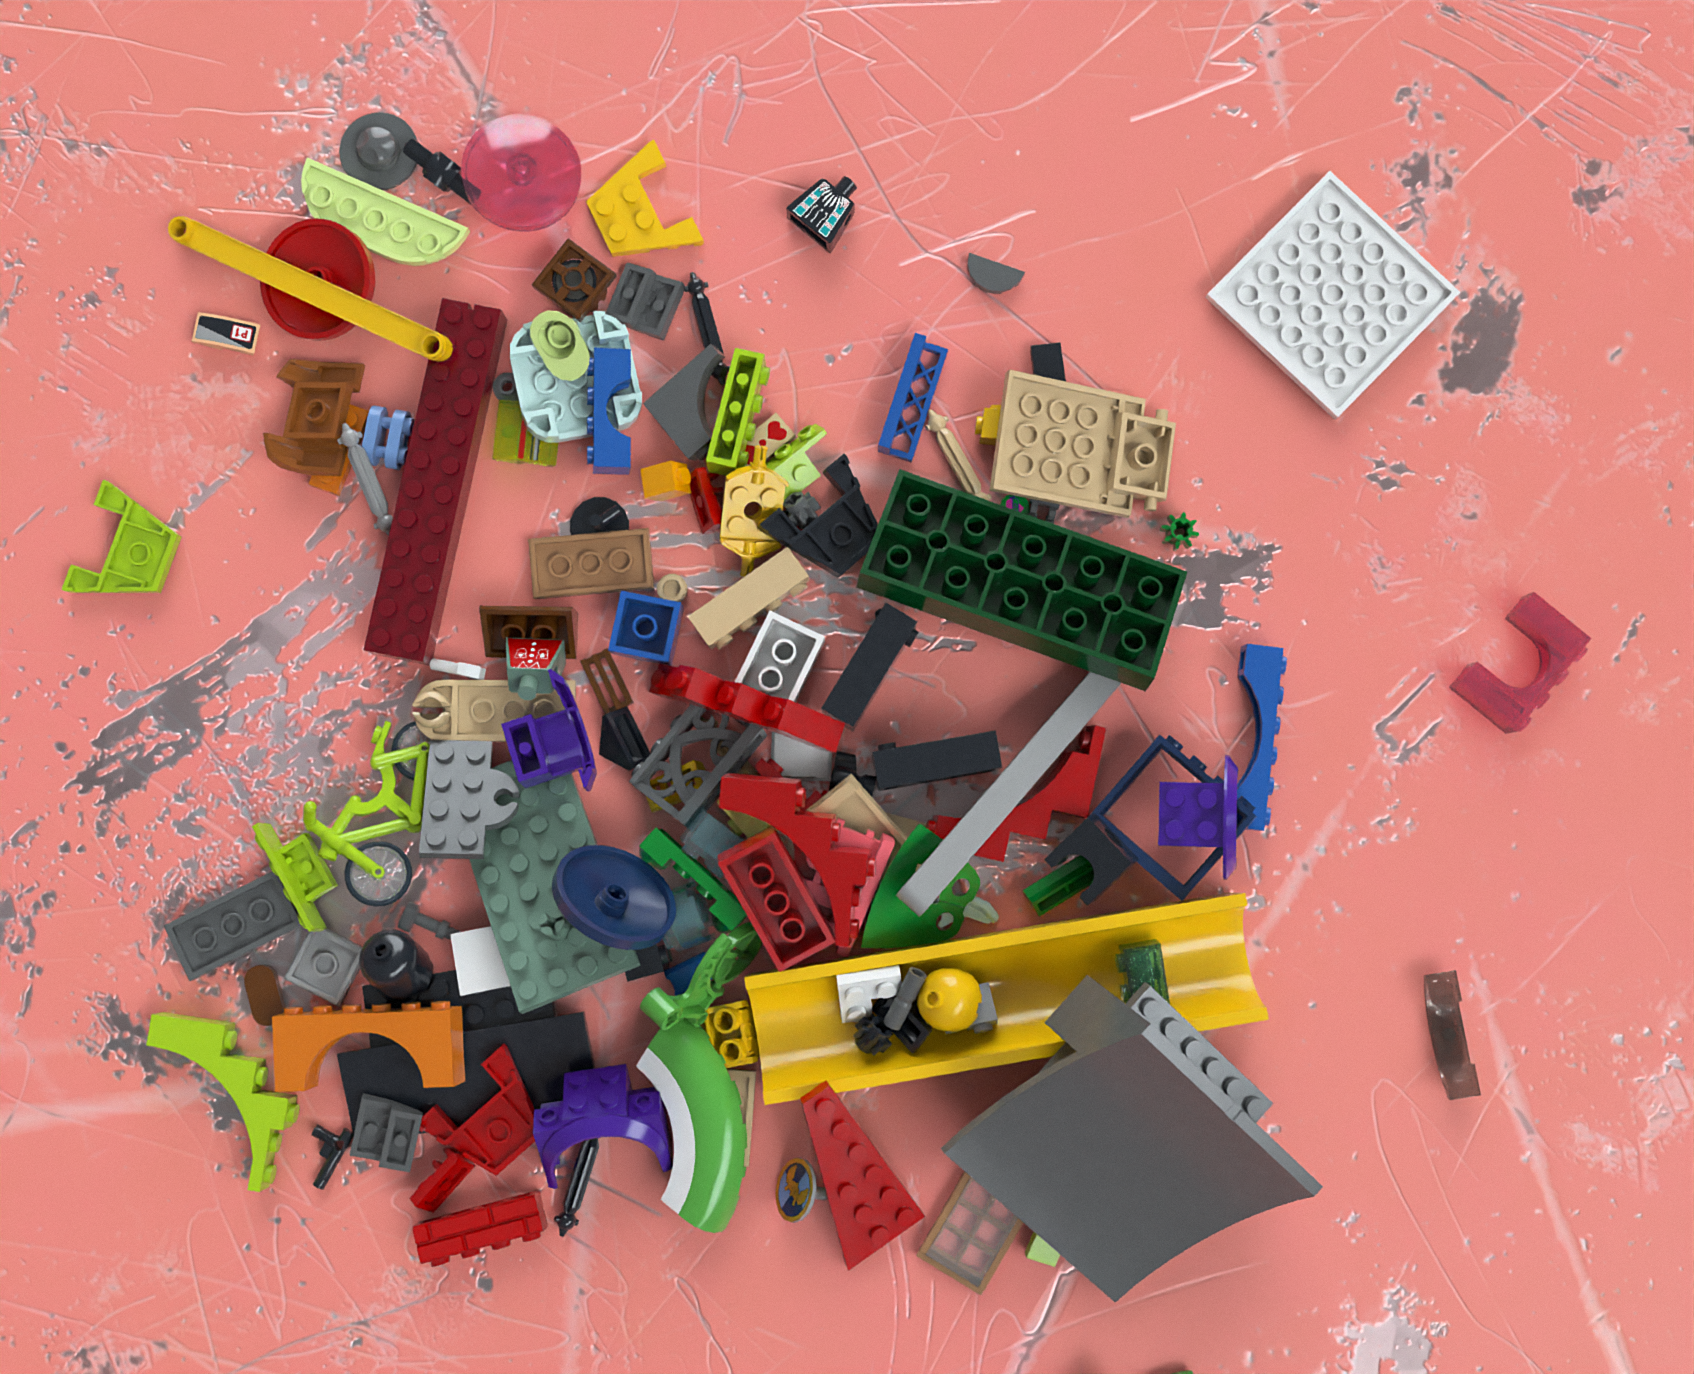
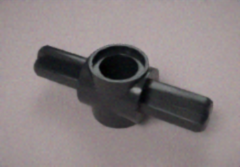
[403,139,482,205]

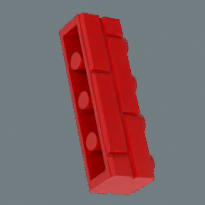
[412,1190,548,1267]

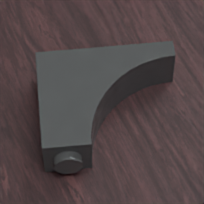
[643,344,725,461]

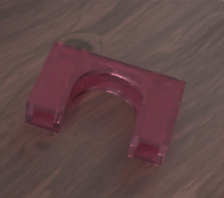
[1449,592,1592,734]

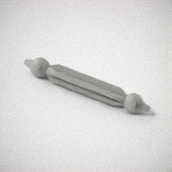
[338,423,393,536]

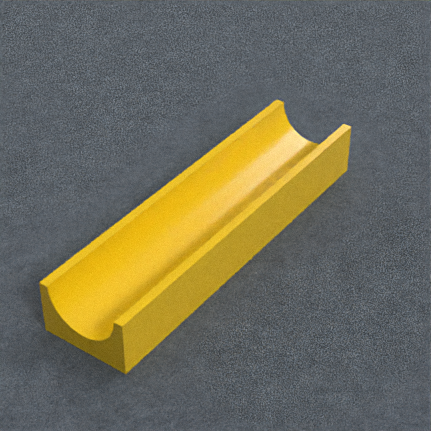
[744,892,1269,1105]

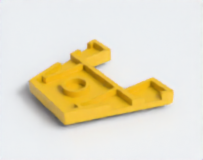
[586,140,704,257]

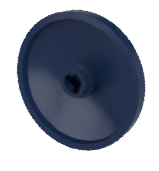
[552,845,676,950]

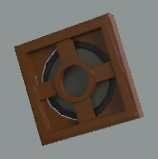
[531,238,617,323]

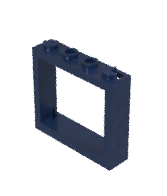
[1088,735,1257,901]

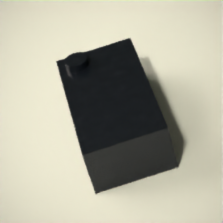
[821,603,919,732]
[872,730,1002,791]

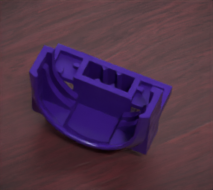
[533,1064,673,1189]

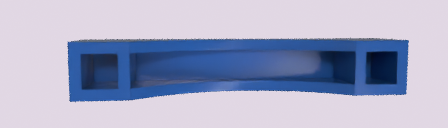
[1237,644,1287,831]

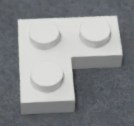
[836,965,902,1023]

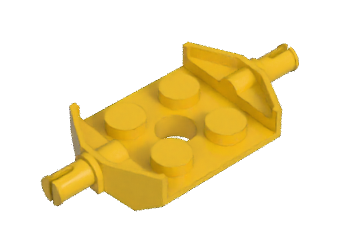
[719,445,789,577]

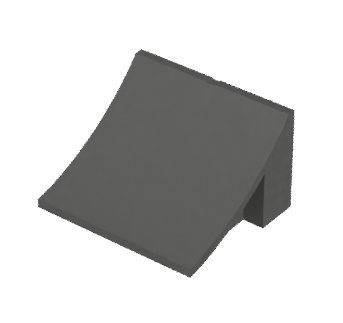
[941,975,1323,1302]

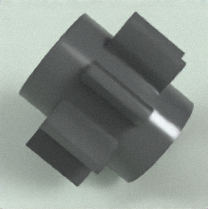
[783,492,821,529]

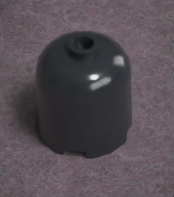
[359,929,433,1003]

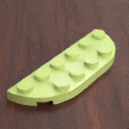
[301,158,470,266]

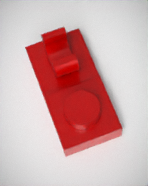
[690,467,723,535]
[409,1147,475,1213]

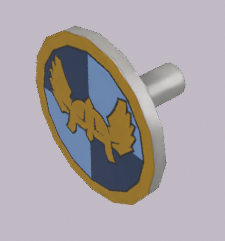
[776,1158,827,1223]

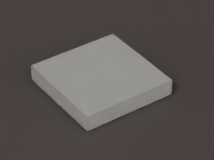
[284,928,362,1006]

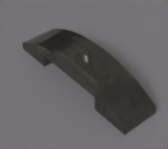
[1424,970,1481,1100]

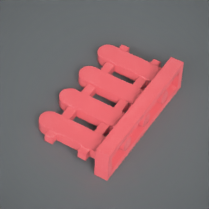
[803,818,895,958]

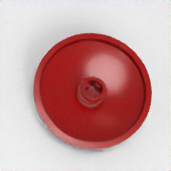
[260,218,375,341]

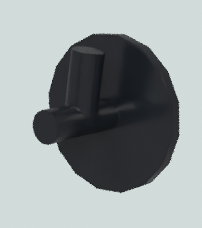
[570,497,629,535]

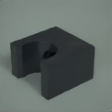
[1044,814,1139,906]

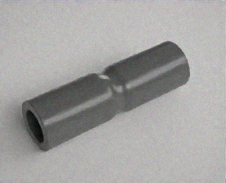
[883,967,927,1030]

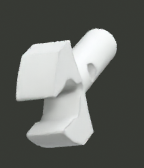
[429,658,486,680]

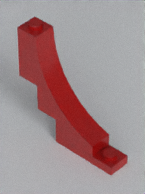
[925,725,1106,862]

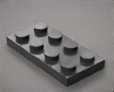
[164,872,302,981]

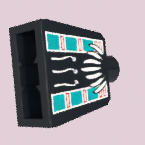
[786,176,857,253]

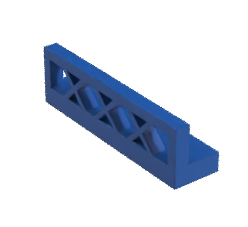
[878,333,948,463]

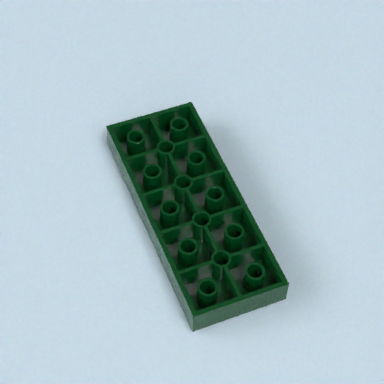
[856,469,1187,692]

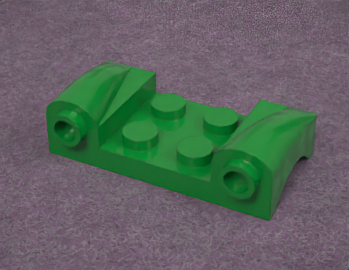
[639,827,747,934]

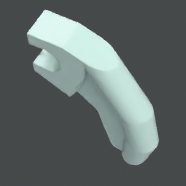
[932,893,999,928]

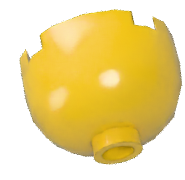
[917,968,982,1032]

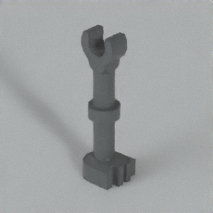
[398,901,461,940]

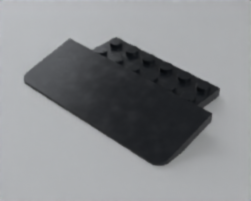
[337,970,595,1134]

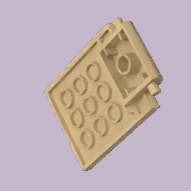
[989,370,1176,518]

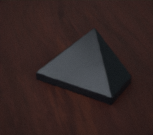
[599,706,651,771]
[872,995,932,1054]

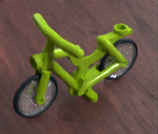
[303,721,433,907]

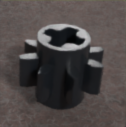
[854,1014,893,1056]

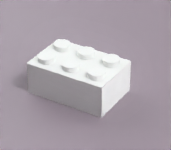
[735,611,825,702]

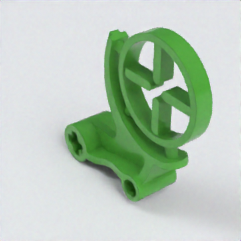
[640,922,763,1030]

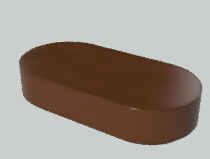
[244,965,286,1026]

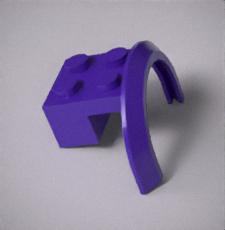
[501,669,597,791]
[1158,755,1238,880]

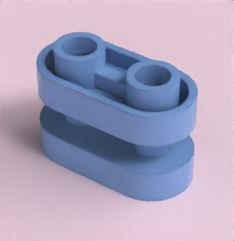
[362,405,415,470]

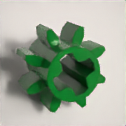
[1160,512,1199,551]

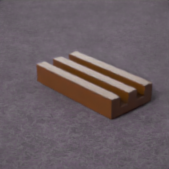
[580,648,634,714]

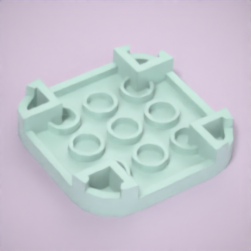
[510,311,642,443]

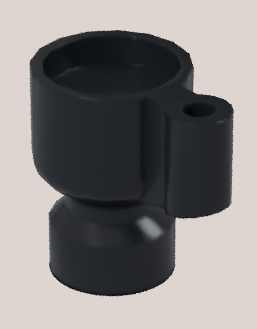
[828,751,876,797]

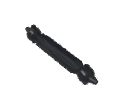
[684,272,730,386]
[554,1138,599,1237]

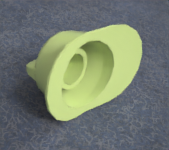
[530,310,590,381]

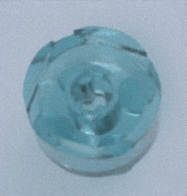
[663,881,715,952]

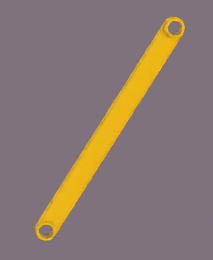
[168,216,453,362]

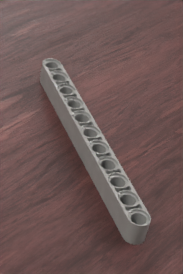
[895,672,1121,917]

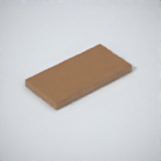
[528,528,655,600]

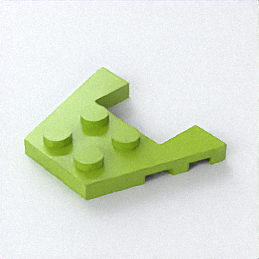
[61,480,182,593]

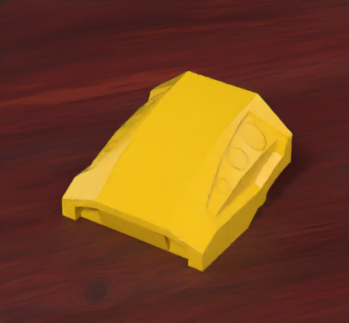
[700,1000,759,1069]

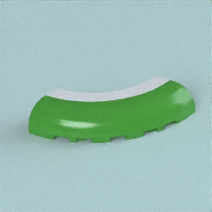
[636,1018,747,1233]

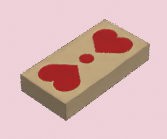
[745,413,796,466]

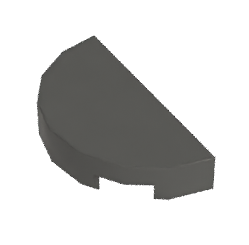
[967,253,1025,294]

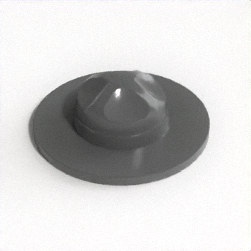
[339,113,418,190]

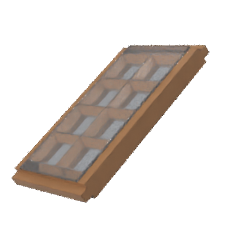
[916,1171,1023,1295]

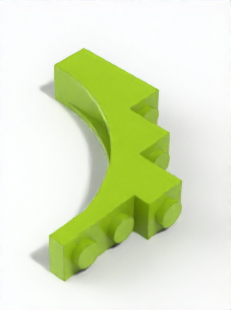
[146,1012,300,1192]

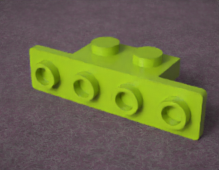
[766,424,827,506]
[252,823,338,932]

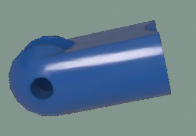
[664,952,712,996]

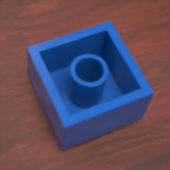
[608,591,684,666]

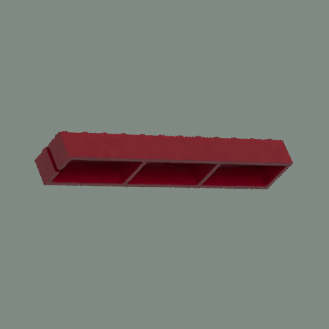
[363,298,507,665]

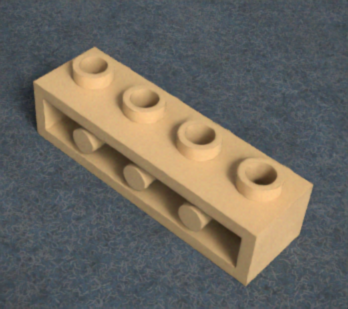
[688,547,810,650]

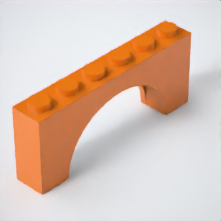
[272,1001,465,1092]

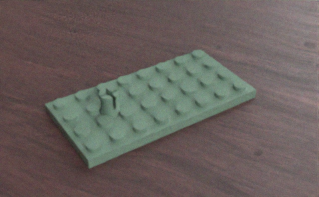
[469,760,641,1014]

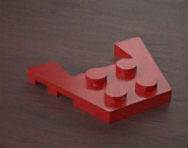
[419,1043,535,1176]

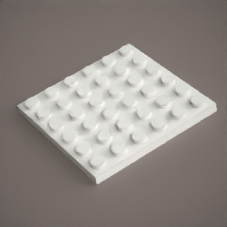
[1205,171,1460,420]

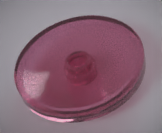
[461,114,582,232]

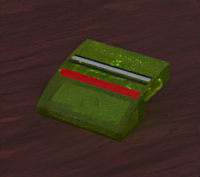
[492,400,559,467]

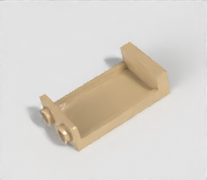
[806,774,921,901]

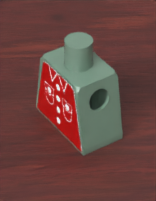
[506,637,566,700]

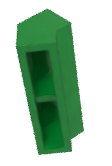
[1022,855,1094,917]

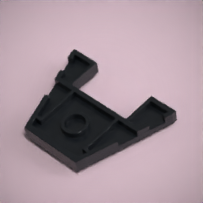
[757,453,878,578]

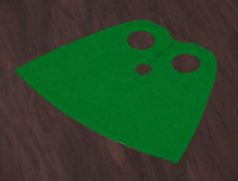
[861,823,980,948]

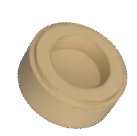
[657,574,688,602]

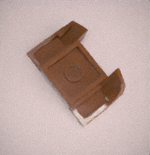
[263,359,366,476]

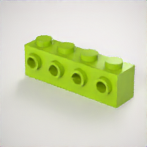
[706,348,770,476]

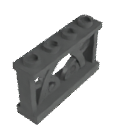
[629,704,768,831]

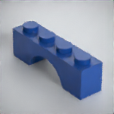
[587,348,631,475]

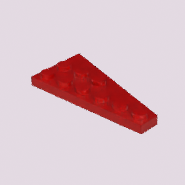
[800,1080,925,1271]

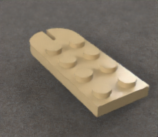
[412,680,576,742]

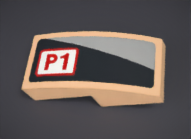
[192,312,260,355]

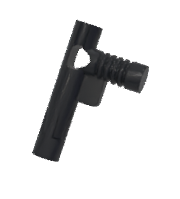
[311,1124,354,1190]

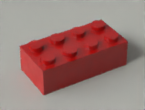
[718,826,835,972]

